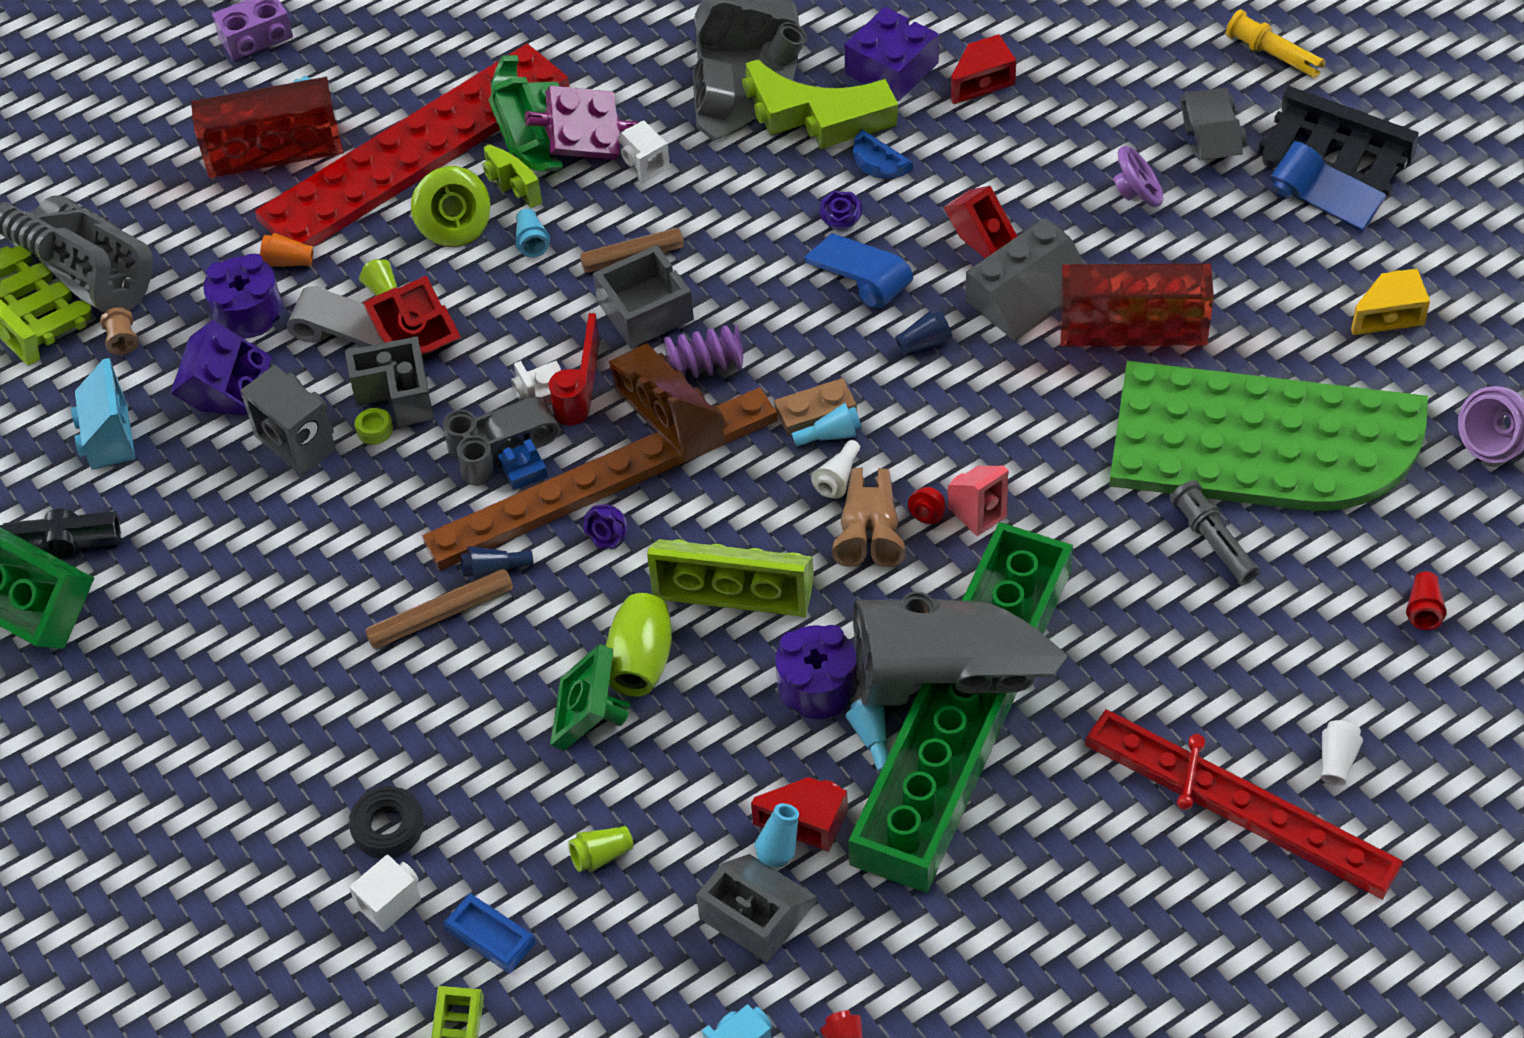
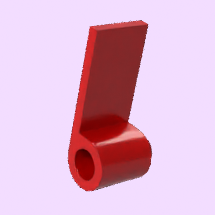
[548,313,600,426]

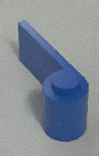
[1270,141,1386,232]
[804,233,913,308]

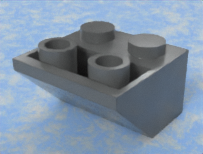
[696,854,818,963]

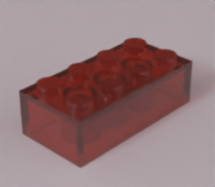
[191,76,344,178]
[1059,263,1214,347]

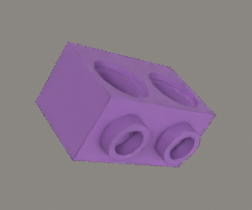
[212,0,293,61]

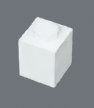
[349,854,421,932]

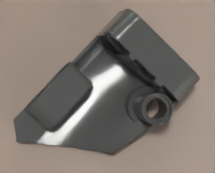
[693,0,807,141]

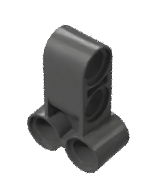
[443,397,560,485]

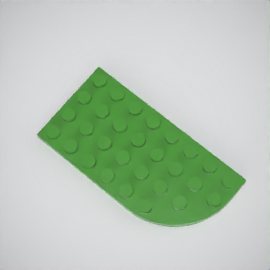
[1109,361,1428,511]

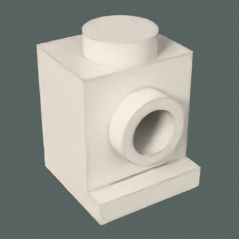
[619,120,670,183]

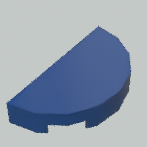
[853,129,913,179]

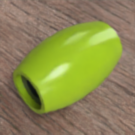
[606,593,672,697]

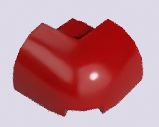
[362,275,461,355]

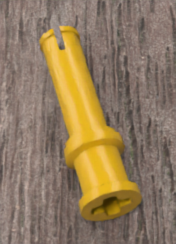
[1225,9,1325,79]

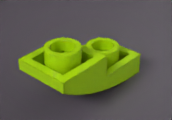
[482,144,542,209]

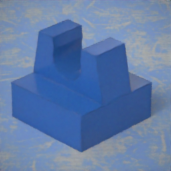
[498,439,548,490]

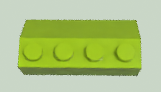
[647,539,814,617]

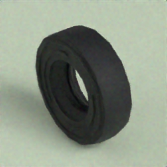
[349,786,424,859]

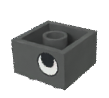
[240,365,336,476]

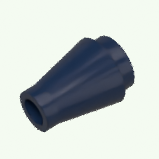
[895,310,952,356]

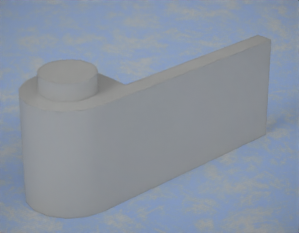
[287,286,384,347]

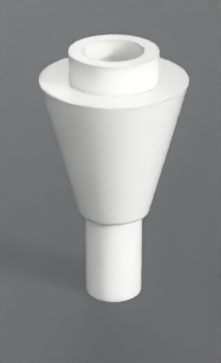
[811,440,860,498]

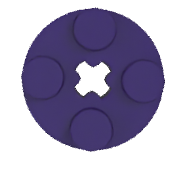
[203,253,283,339]
[775,625,857,719]

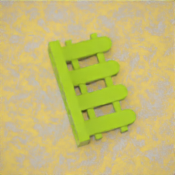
[0,245,92,366]

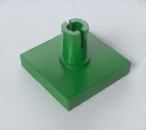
[550,644,630,751]

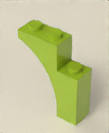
[742,59,898,149]

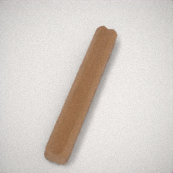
[365,569,513,649]

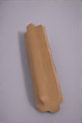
[580,228,684,273]

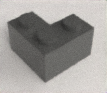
[345,336,435,427]

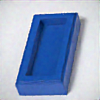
[443,893,536,974]

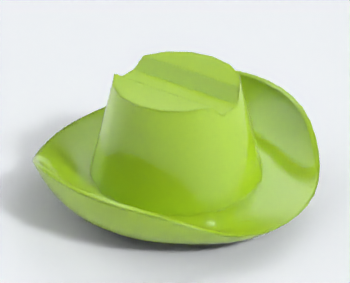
[411,166,491,247]

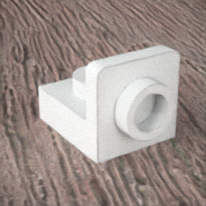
[511,361,561,405]

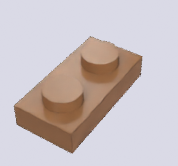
[774,378,857,436]

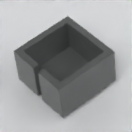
[593,245,694,349]

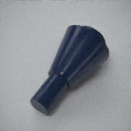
[461,545,534,582]

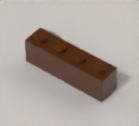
[609,343,725,462]

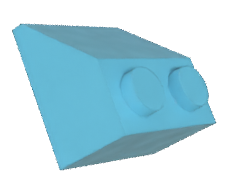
[71,358,136,470]

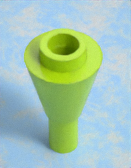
[359,259,397,296]

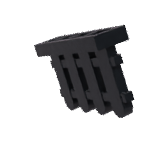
[1259,86,1419,197]

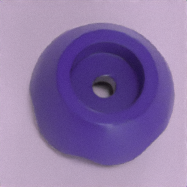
[819,190,863,230]
[583,504,628,549]

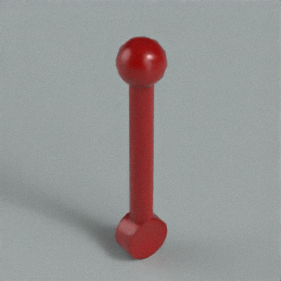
[1177,734,1205,810]

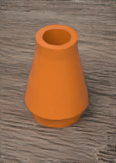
[260,233,314,267]

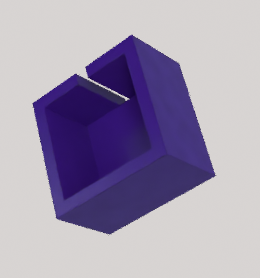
[844,7,939,102]

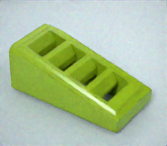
[431,986,484,1038]

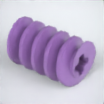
[664,324,743,379]

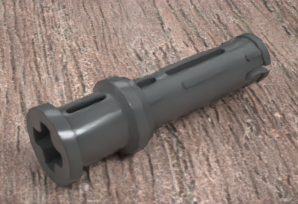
[1170,480,1260,585]

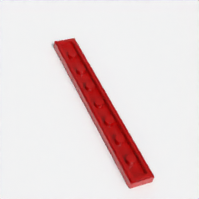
[1085,709,1404,900]

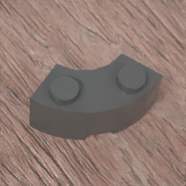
[1180,87,1247,160]

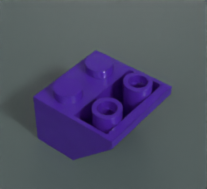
[170,320,272,415]

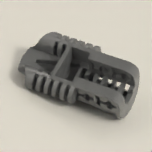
[0,195,153,313]

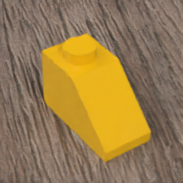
[1351,269,1430,335]

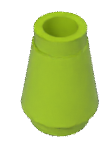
[568,826,633,873]

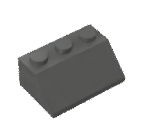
[965,217,1094,341]

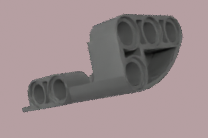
[853,591,1068,707]

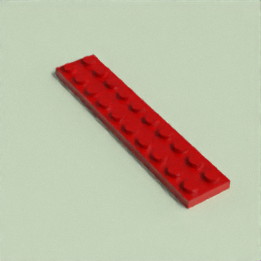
[254,43,570,246]

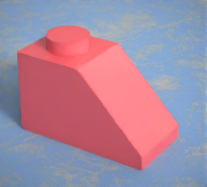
[948,466,1009,537]

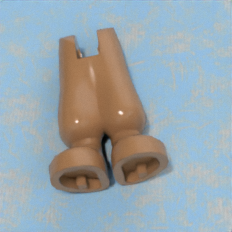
[832,467,906,567]

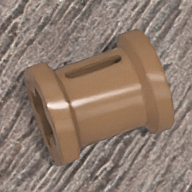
[100,307,139,355]

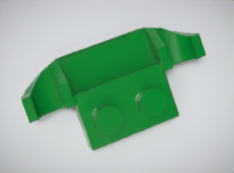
[489,55,563,172]

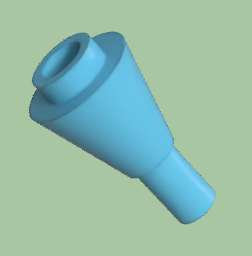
[792,403,862,447]
[845,699,889,773]

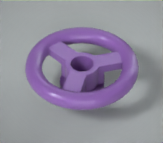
[1114,146,1164,207]

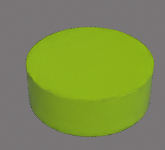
[354,408,393,445]

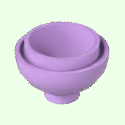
[1458,386,1524,463]

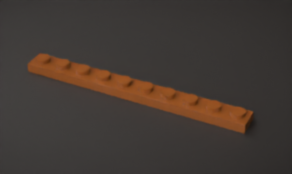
[422,387,778,571]

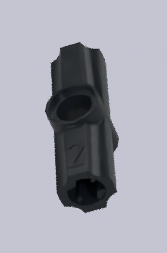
[0,509,122,559]

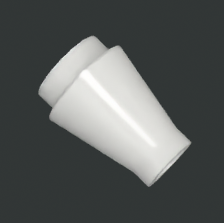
[1321,720,1363,785]

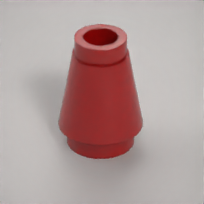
[1406,571,1447,630]

